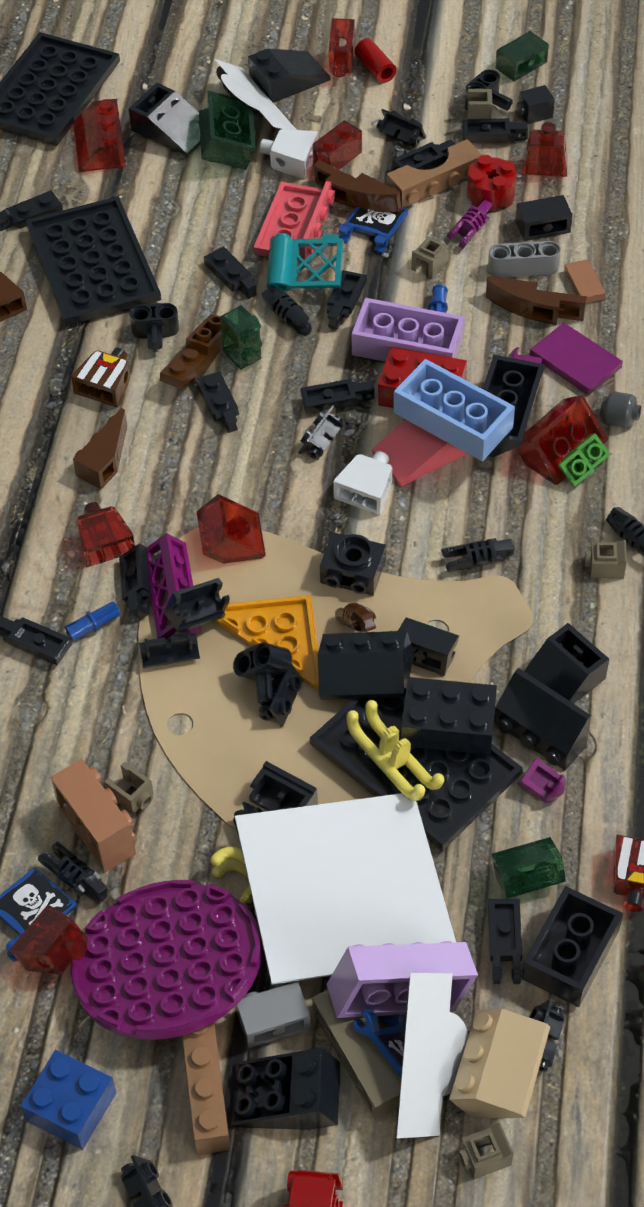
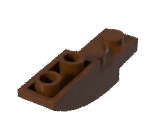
[313,160,401,212]
[486,276,587,325]
[160,314,233,389]

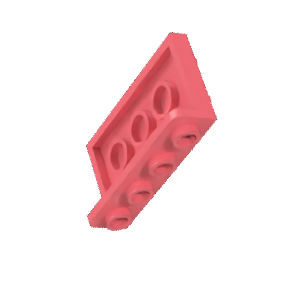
[253,181,335,263]

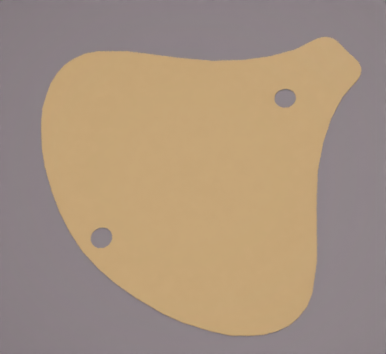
[138,523,534,831]

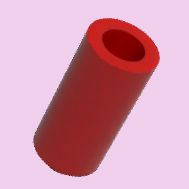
[354,38,397,83]

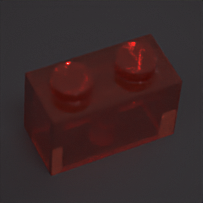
[312,120,362,170]

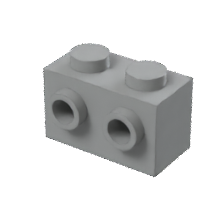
[236,981,311,1048]

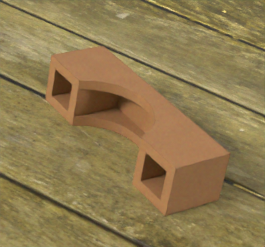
[387,139,482,208]
[182,1022,231,1155]

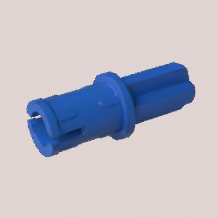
[428,284,448,313]
[64,602,120,642]

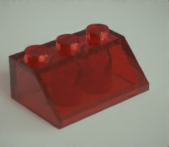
[73,99,126,172]
[515,395,608,485]

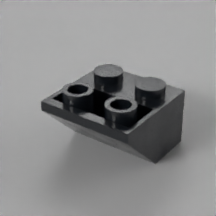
[524,623,609,703]

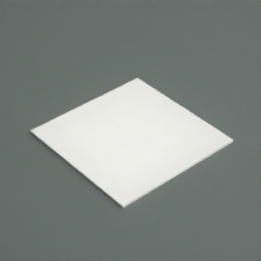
[235,793,456,985]

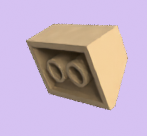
[449,1008,550,1119]

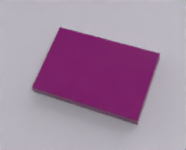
[530,322,623,395]

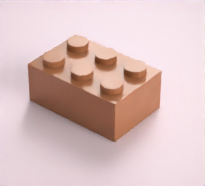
[51,759,137,873]

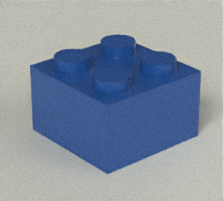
[20,1049,117,1150]

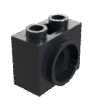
[320,532,386,596]

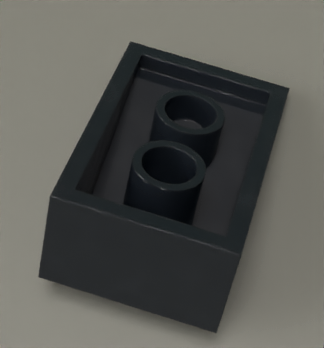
[248,48,331,103]

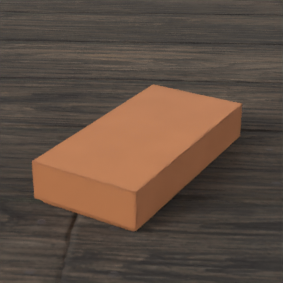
[564,259,606,303]

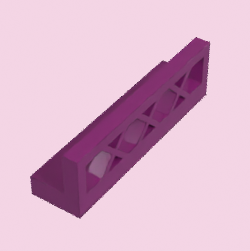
[147,533,201,639]

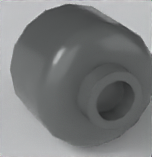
[600,391,641,428]

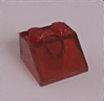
[196,494,266,564]

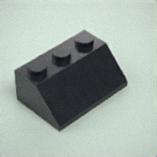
[318,631,414,700]
[494,668,591,770]

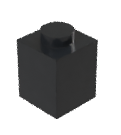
[516,85,555,124]

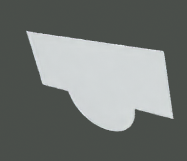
[214,59,297,130]
[397,973,468,1138]

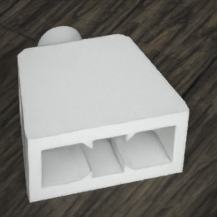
[260,129,318,179]
[333,451,393,515]

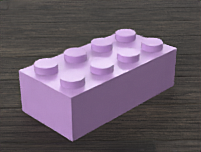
[352,298,465,362]
[327,941,478,1018]

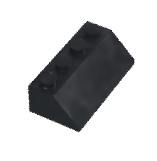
[483,355,545,457]

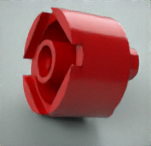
[467,155,516,212]
[283,1170,343,1207]

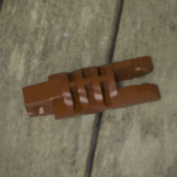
[335,602,376,632]

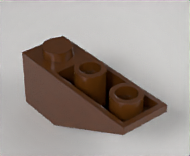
[73,408,127,489]

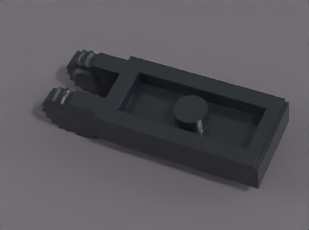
[488,899,523,984]

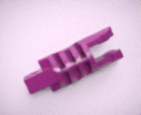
[447,199,493,249]

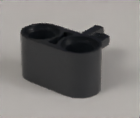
[465,69,513,111]
[129,303,179,352]
[233,642,292,704]

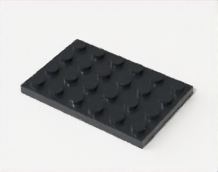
[0,32,120,145]
[25,196,162,326]
[309,697,523,851]

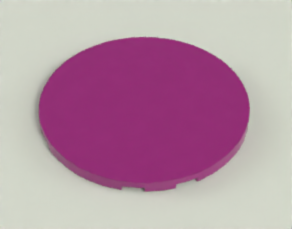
[71,880,262,1040]

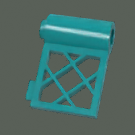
[267,233,344,292]

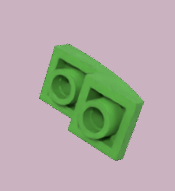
[558,433,611,487]

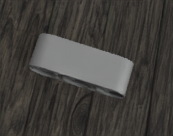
[488,241,561,278]

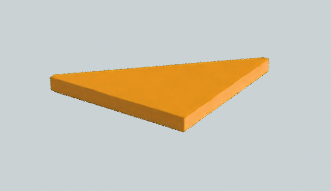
[214,595,319,691]

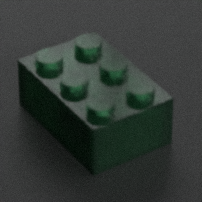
[199,90,256,170]

